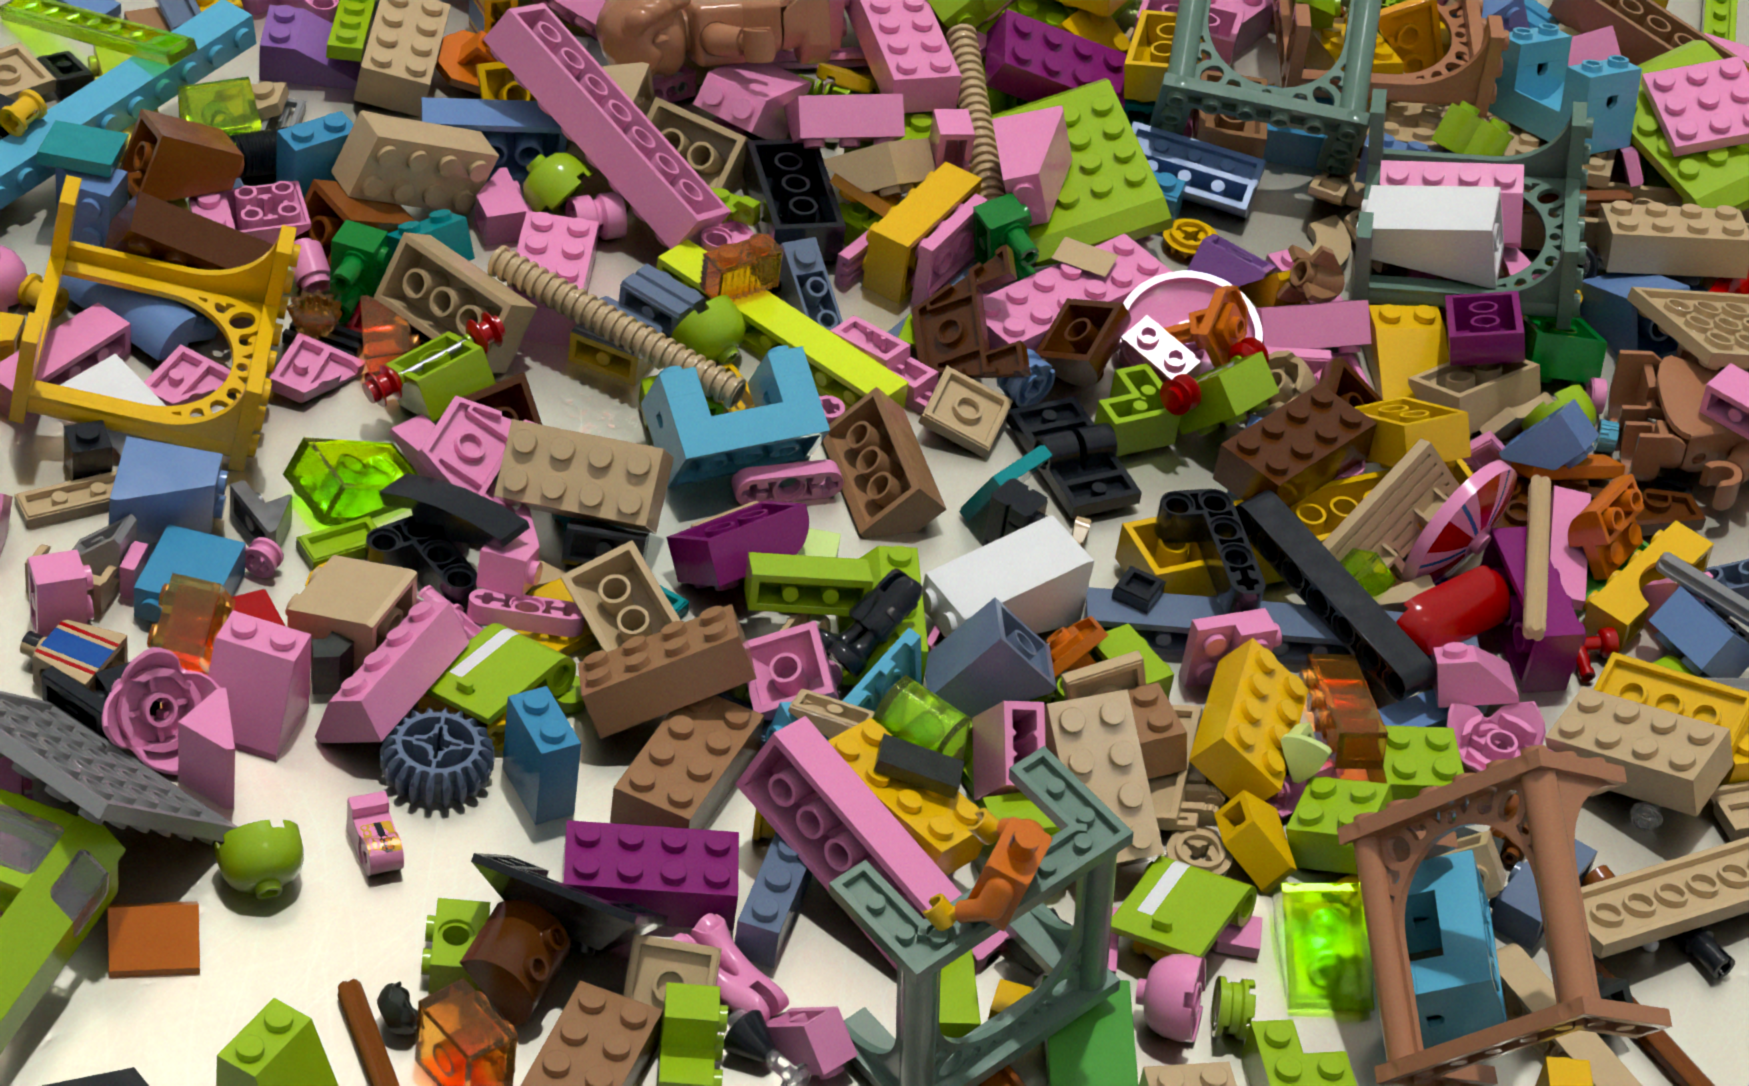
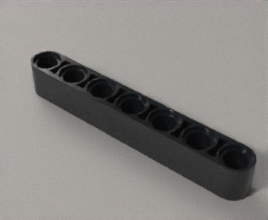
[1235,490,1436,701]

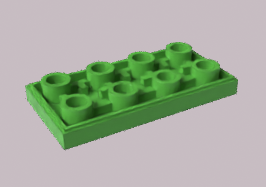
[1042,975,1139,1086]

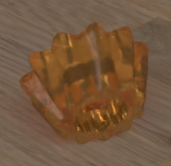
[287,290,342,339]

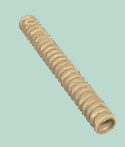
[946,24,1006,201]
[488,245,746,409]

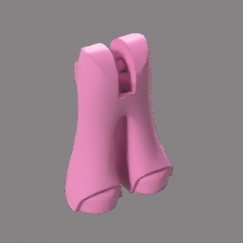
[671,913,789,1022]

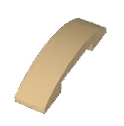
[1307,148,1363,206]

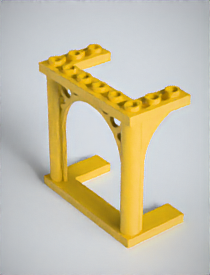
[8,175,301,472]

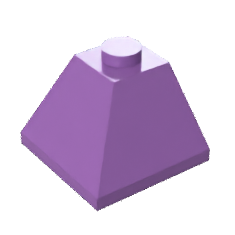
[1187,234,1277,287]

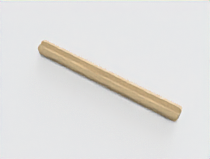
[1522,474,1551,641]

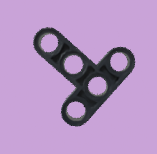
[365,515,477,615]

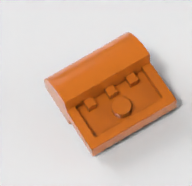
[1568,474,1645,580]

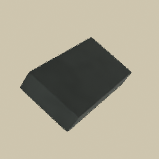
[873,733,964,799]

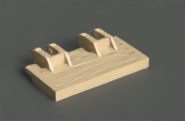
[1322,438,1460,594]
[1148,705,1226,831]

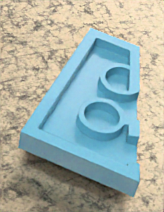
[842,628,922,723]

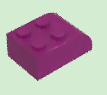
[1445,291,1525,367]
[666,501,809,591]

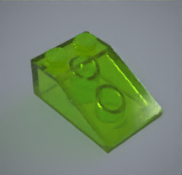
[283,437,418,526]
[1273,883,1375,1011]

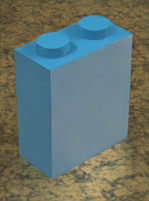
[276,111,354,199]
[134,524,246,636]
[502,686,581,825]

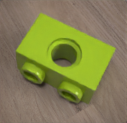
[421,898,491,998]

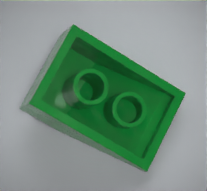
[1523,315,1608,388]

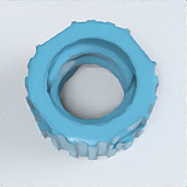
[1594,419,1619,454]

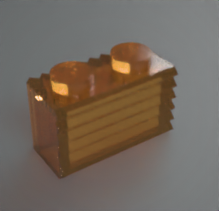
[700,233,783,302]

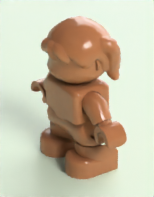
[596,0,831,78]
[1608,346,1749,511]

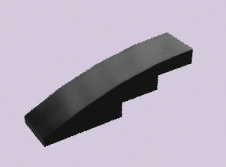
[379,473,530,547]

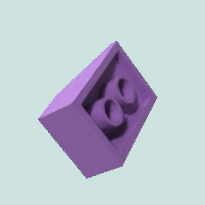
[259,5,368,90]

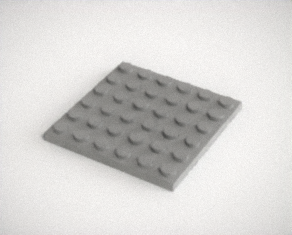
[0,691,238,845]

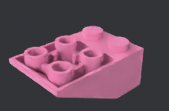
[188,181,311,244]

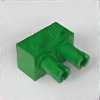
[973,192,1039,282]
[329,219,392,323]

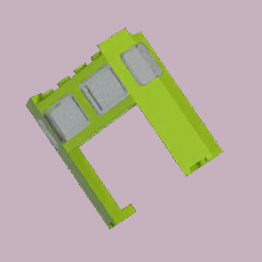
[0,788,126,1055]

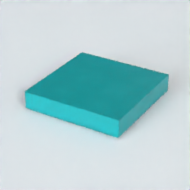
[36,120,129,177]
[959,445,1053,522]

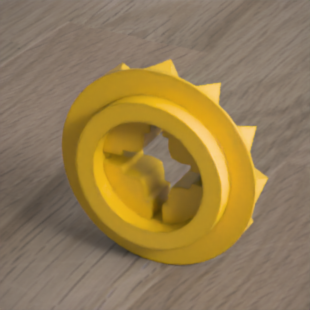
[1162,218,1218,259]

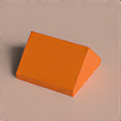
[108,901,200,977]

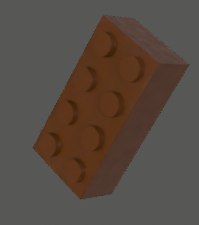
[1213,383,1377,508]

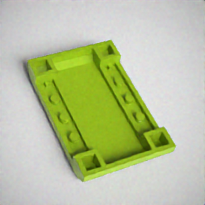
[1630,40,1749,211]
[992,78,1173,267]

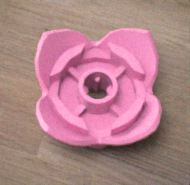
[101,647,221,775]
[1447,701,1552,773]

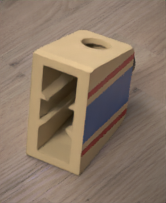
[20,619,128,692]

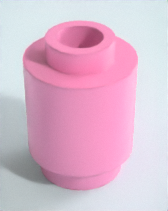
[290,238,330,296]

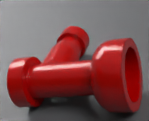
[1576,627,1619,682]

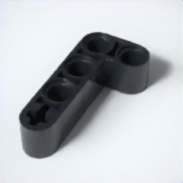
[1154,489,1266,614]

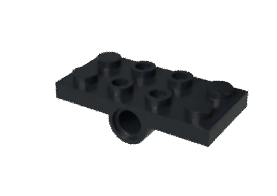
[1006,396,1142,518]

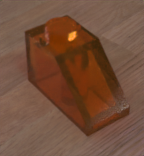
[361,295,421,377]

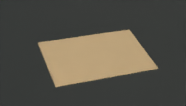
[1051,237,1119,277]

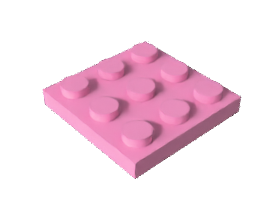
[1641,56,1749,157]

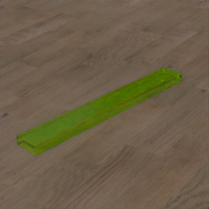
[0,0,198,66]

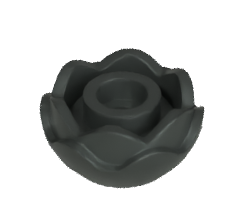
[377,981,422,1035]

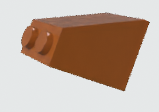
[120,108,244,201]
[294,179,415,267]

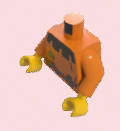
[922,808,1053,932]

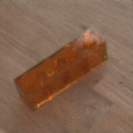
[1299,654,1388,769]

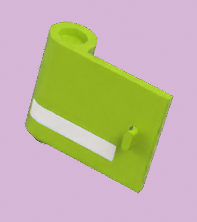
[425,623,576,725]
[1111,856,1257,957]

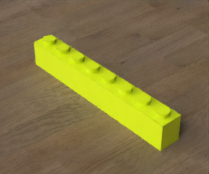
[657,239,909,411]

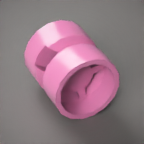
[565,191,627,240]

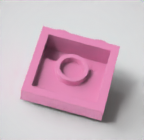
[1178,608,1282,688]

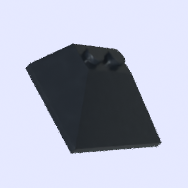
[471,853,668,956]

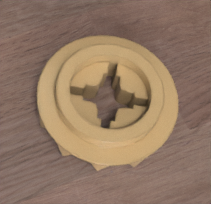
[1165,828,1233,876]

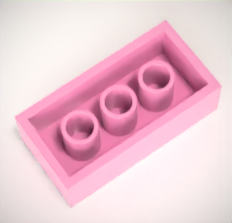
[507,211,599,347]

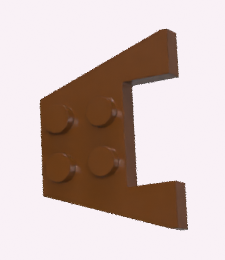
[911,244,1031,379]

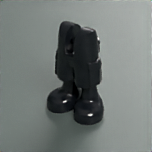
[819,568,923,678]

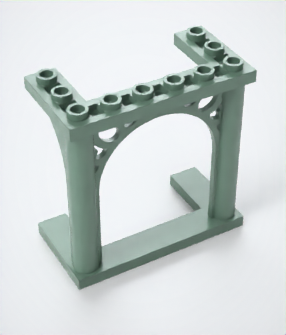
[1149,0,1382,175]
[1353,88,1594,330]
[829,746,1134,1086]

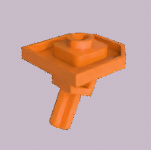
[435,30,500,94]
[1163,285,1248,368]
[1046,615,1109,677]

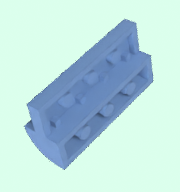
[1132,121,1266,219]
[61,244,218,361]

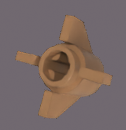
[1276,245,1345,304]

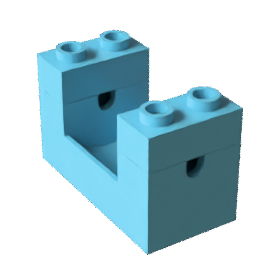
[1488,23,1642,154]
[641,345,830,488]
[1396,850,1507,1049]

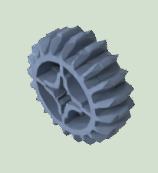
[380,707,495,808]

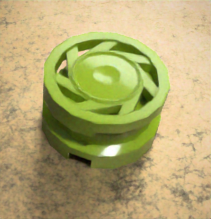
[1210,976,1256,1040]

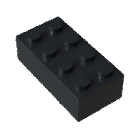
[743,139,846,263]

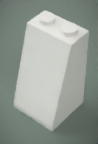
[1356,185,1504,288]
[922,515,1094,637]

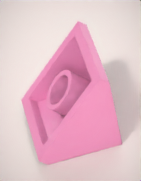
[178,688,235,809]

